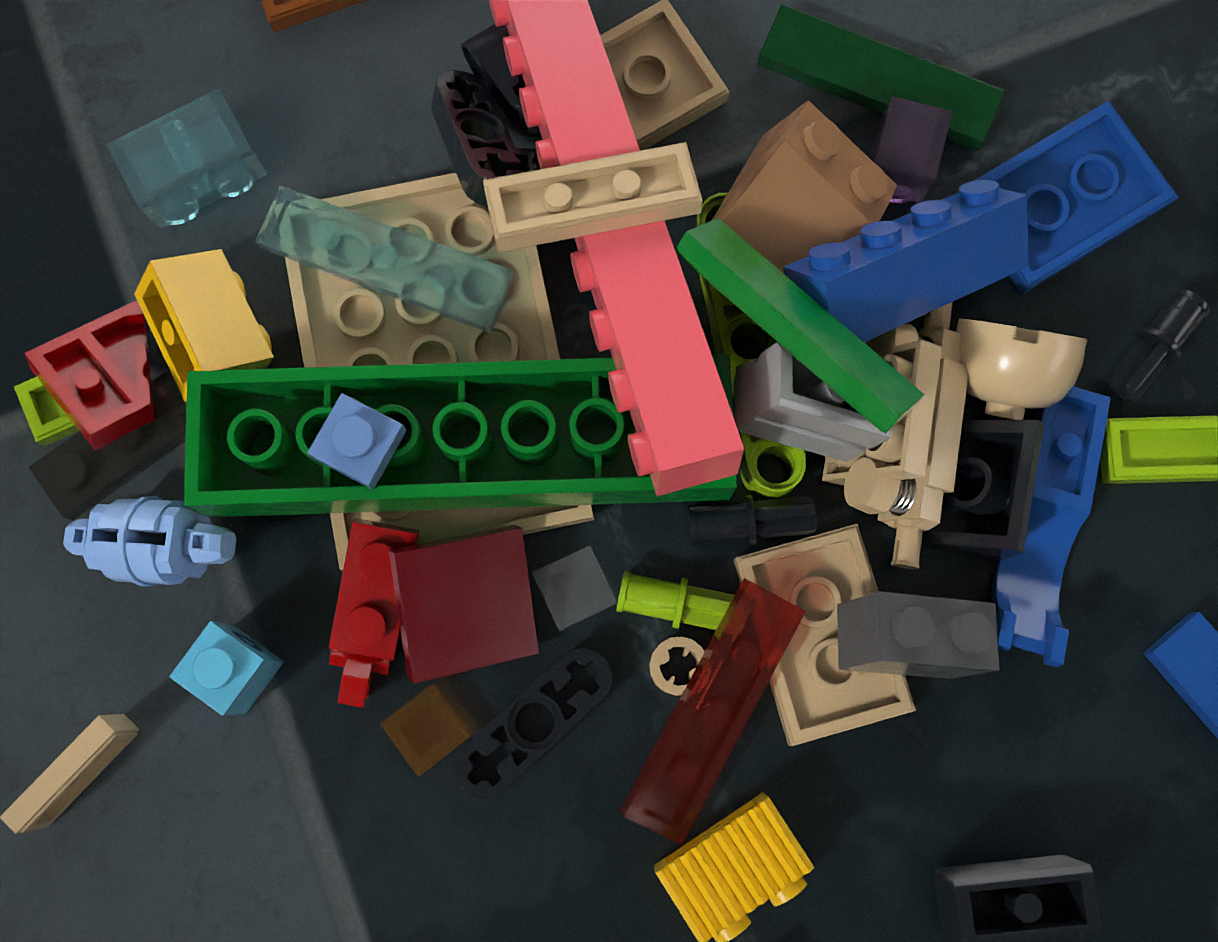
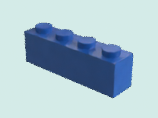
[783,180,1029,343]

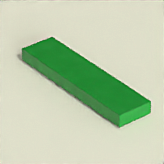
[675,218,925,434]

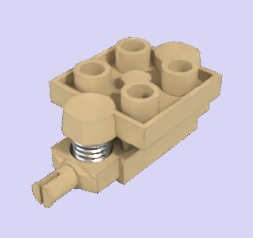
[822,302,968,570]

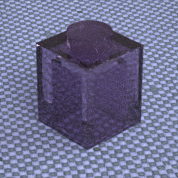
[870,96,953,203]

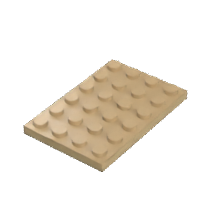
[276,173,594,571]

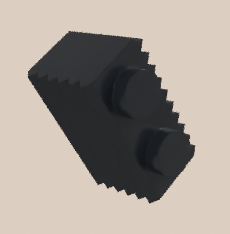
[933,855,1103,942]

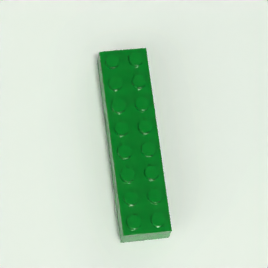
[184,354,737,517]

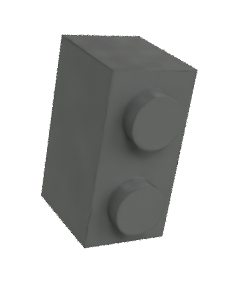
[837,591,999,679]

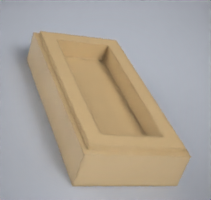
[0,714,139,834]

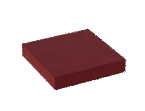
[388,525,539,684]

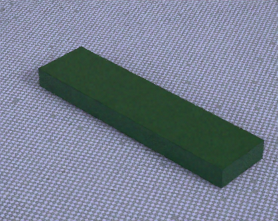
[757,4,1005,151]

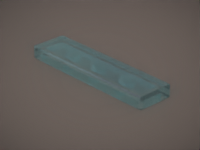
[255,185,515,334]

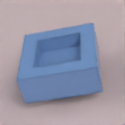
[307,393,407,490]

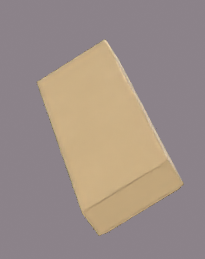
[483,142,703,252]

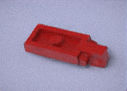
[328,518,420,708]

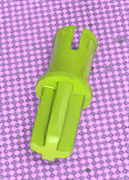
[616,571,747,634]

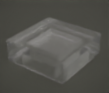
[532,545,617,631]

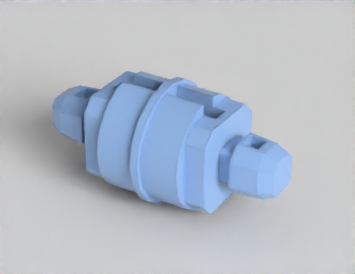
[63,496,236,587]

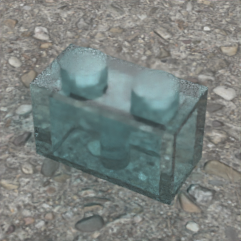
[106,88,267,229]

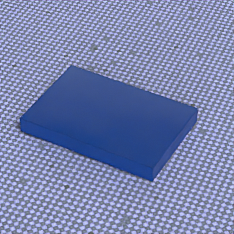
[957,100,1179,295]

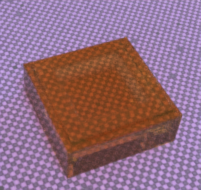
[380,684,473,777]

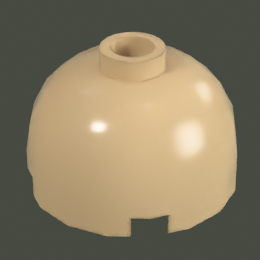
[955,319,1088,420]

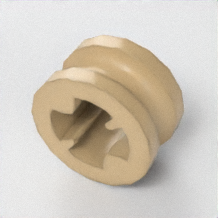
[649,637,709,696]

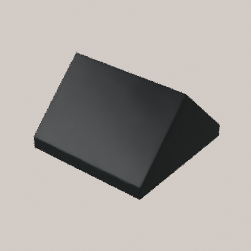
[921,420,1044,562]

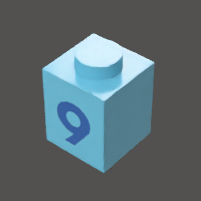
[169,621,284,716]

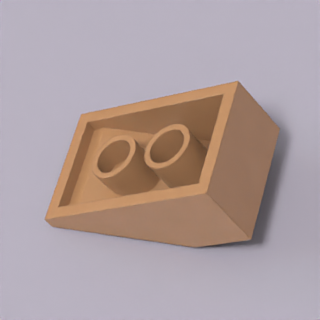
[711,100,898,274]

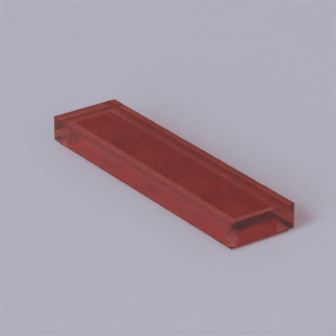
[621,578,806,845]

